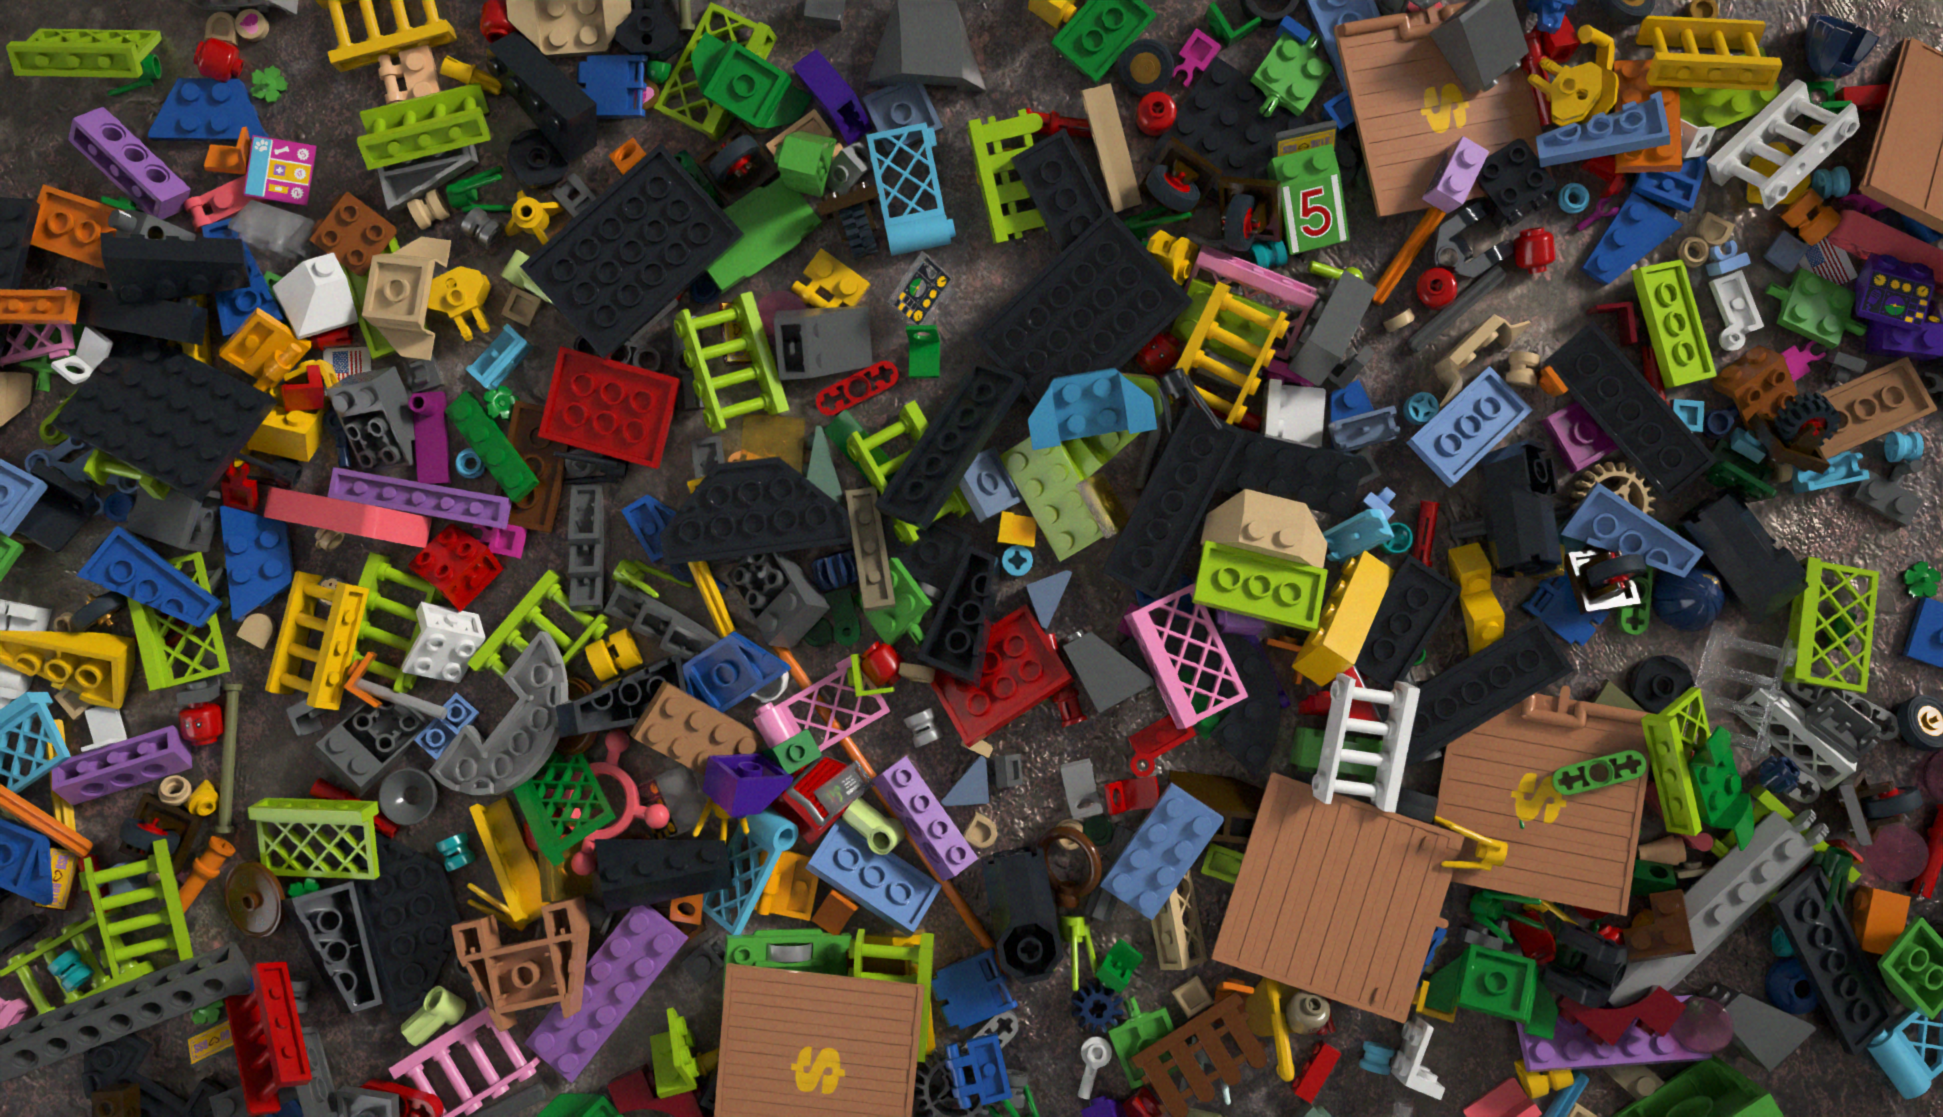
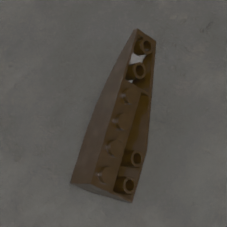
[1167,770,1265,844]

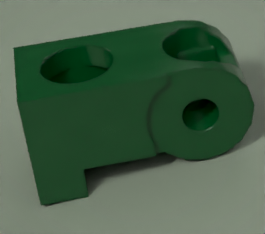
[822,587,861,646]
[1630,859,1676,897]

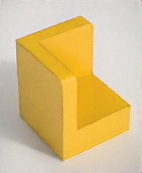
[997,511,1037,549]

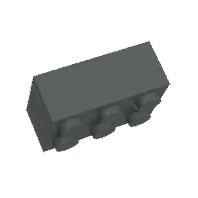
[1287,270,1377,386]

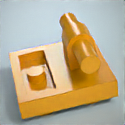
[219,307,311,392]
[754,850,819,921]

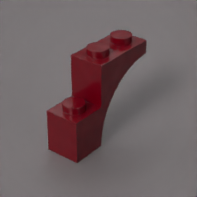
[1555,985,1687,1047]
[607,1063,714,1117]

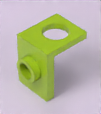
[847,654,895,697]

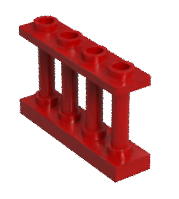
[225,962,312,1116]

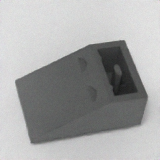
[774,305,873,380]
[326,366,413,473]
[727,551,830,648]
[315,682,430,797]

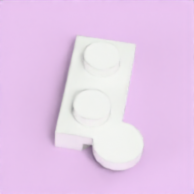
[1709,270,1764,351]

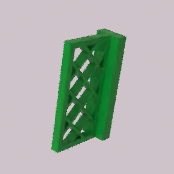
[513,751,616,867]

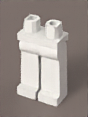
[0,599,52,709]

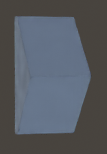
[1025,570,1072,629]
[940,754,989,806]

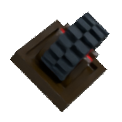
[816,182,880,260]
[1748,392,1841,474]

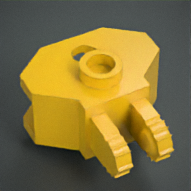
[1527,57,1602,127]
[1146,230,1198,286]
[427,266,492,342]

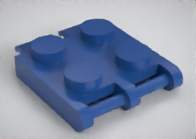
[577,55,648,119]
[1521,559,1612,646]
[931,947,1018,1030]

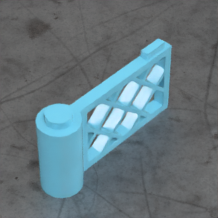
[866,122,956,256]
[702,806,798,935]
[1866,1008,1943,1099]

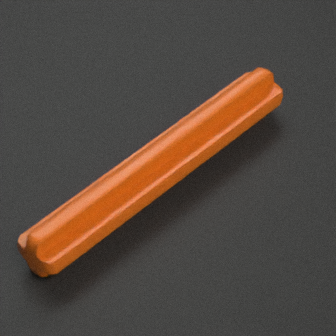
[1371,207,1446,306]
[0,784,93,858]

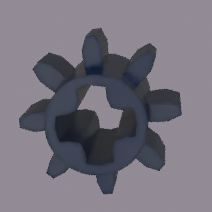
[1758,755,1800,795]

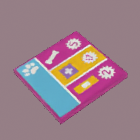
[243,135,317,206]

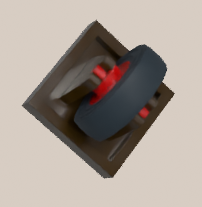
[694,122,780,205]
[1138,136,1223,223]
[1218,176,1284,251]
[1562,548,1646,615]
[1837,769,1923,847]
[118,792,205,875]

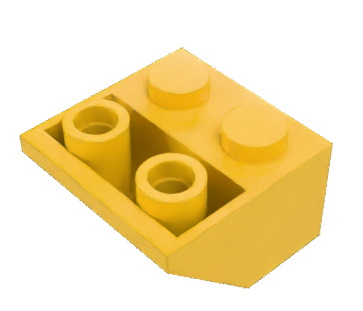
[248,385,331,462]

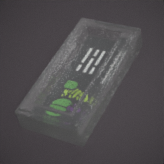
[814,760,875,817]

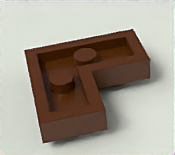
[1622,889,1696,963]

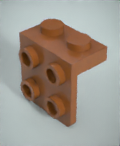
[309,191,397,276]
[1710,345,1798,432]

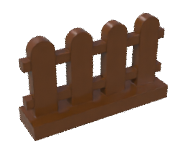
[1127,992,1268,1117]

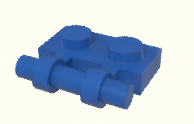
[944,1032,1013,1109]

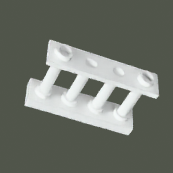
[1707,79,1860,210]
[1312,672,1420,813]

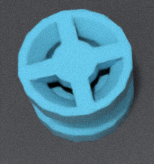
[1812,166,1850,199]
[1403,392,1439,425]
[1884,432,1924,462]
[1002,545,1033,577]
[1359,1041,1395,1075]

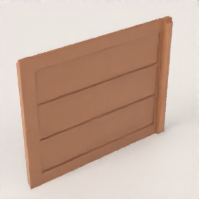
[1858,37,1943,234]

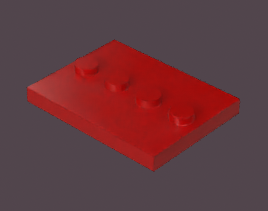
[538,346,682,469]
[930,604,1074,748]

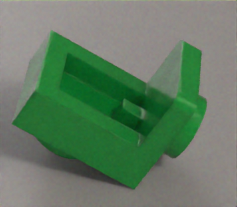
[1095,939,1143,994]

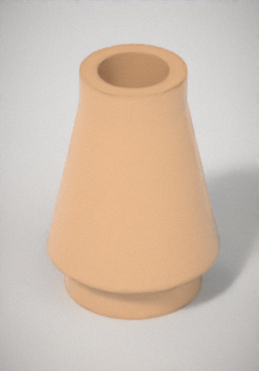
[1636,835,1686,866]

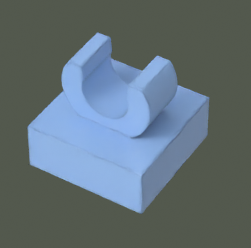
[1705,240,1751,276]
[1357,486,1396,520]

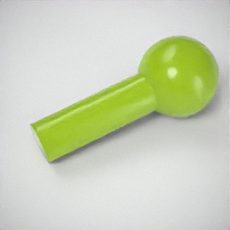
[1307,260,1363,280]

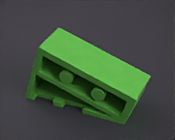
[774,130,837,197]
[1289,726,1383,783]

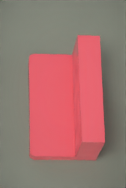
[1462,1076,1542,1117]

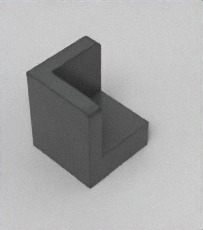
[804,0,846,30]

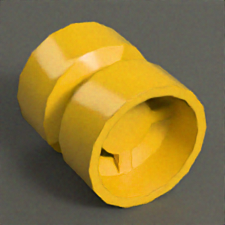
[585,628,643,682]
[1514,1058,1574,1100]

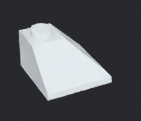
[273,253,358,340]

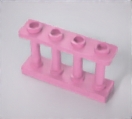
[389,1006,541,1117]

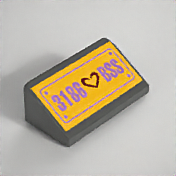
[1271,120,1337,158]
[186,1017,234,1068]

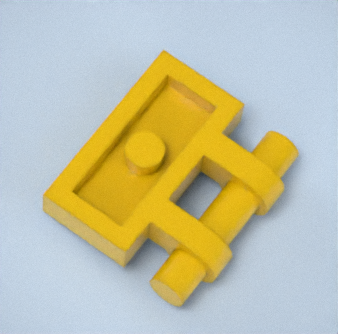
[791,248,871,308]

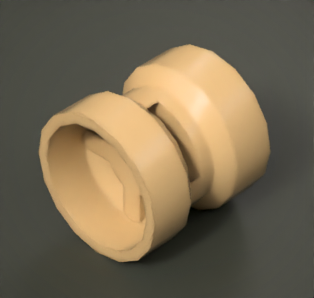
[407,189,450,230]
[1505,351,1541,388]

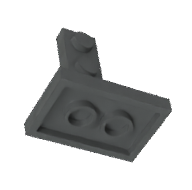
[209,1026,338,1117]

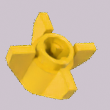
[504,190,564,245]

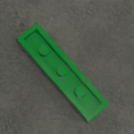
[444,390,540,503]

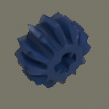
[811,548,858,590]
[1071,980,1124,1034]

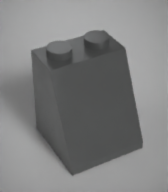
[1429,0,1529,94]
[127,480,224,553]
[1060,629,1154,713]
[1699,982,1816,1072]

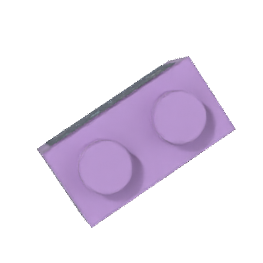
[1422,136,1489,214]

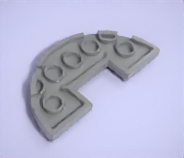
[429,631,568,796]

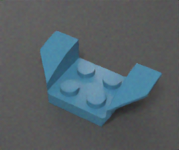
[1028,368,1157,450]

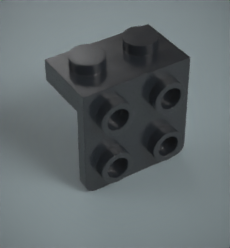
[1476,138,1557,230]
[14,462,98,553]

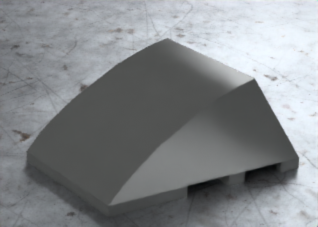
[866,0,986,93]

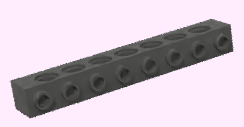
[0,942,251,1082]

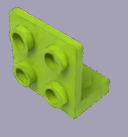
[650,1007,700,1099]

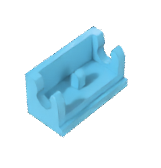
[466,324,534,390]
[1791,451,1870,494]
[1322,509,1394,564]

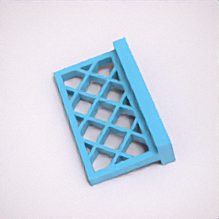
[0,692,71,794]

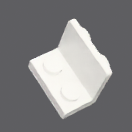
[1260,379,1326,446]
[401,602,486,683]
[1390,1015,1445,1100]

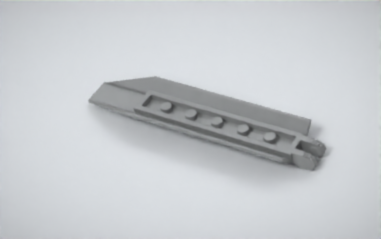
[1608,809,1830,1007]

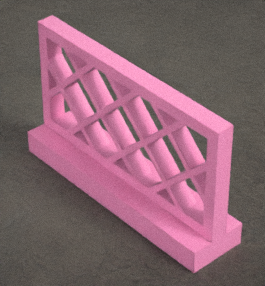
[1184,244,1317,360]
[1124,583,1248,730]

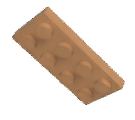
[1816,356,1938,460]
[630,681,764,776]

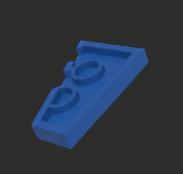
[1579,192,1683,286]

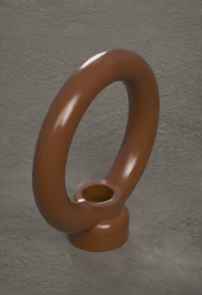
[1036,826,1102,908]

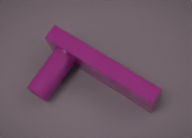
[408,391,452,485]

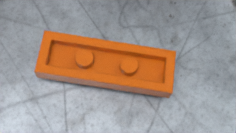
[0,289,81,324]

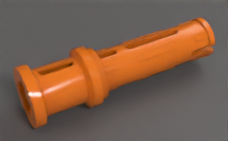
[178,836,236,914]

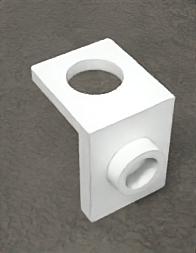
[1680,118,1716,158]
[51,325,113,384]
[81,706,127,752]

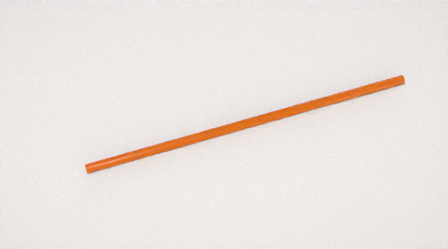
[771,646,1006,974]

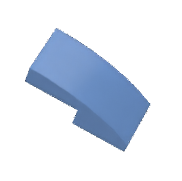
[414,692,480,761]

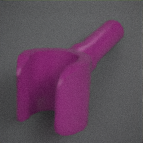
[1576,198,1619,232]

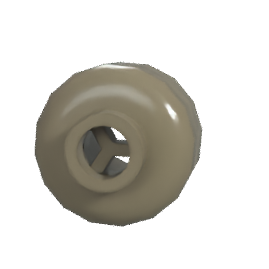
[1284,990,1330,1035]

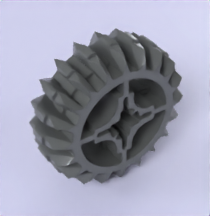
[914,1042,995,1117]

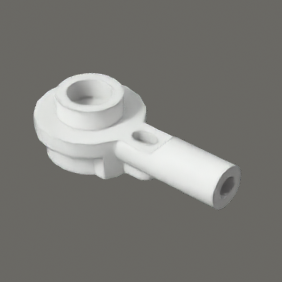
[1078,1036,1112,1099]

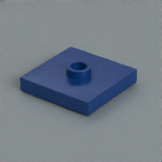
[1902,597,1943,669]

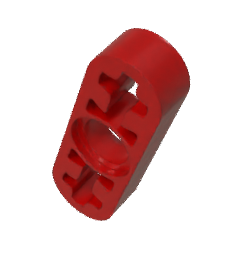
[816,361,899,417]
[359,1078,444,1117]

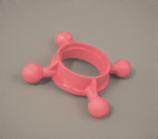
[535,729,670,876]

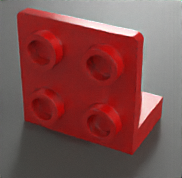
[408,523,504,612]

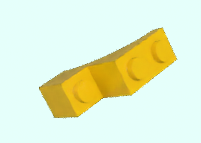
[1448,542,1505,657]

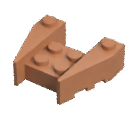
[451,895,590,1032]

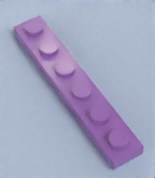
[327,467,512,529]

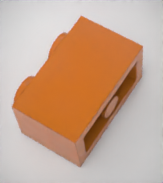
[1849,885,1911,955]

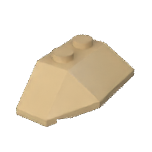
[1200,489,1328,568]

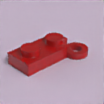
[1127,713,1196,777]

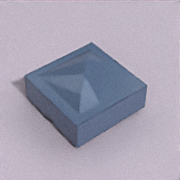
[1762,230,1809,274]

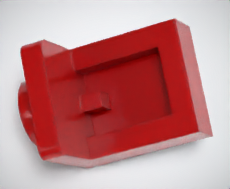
[1580,155,1626,199]

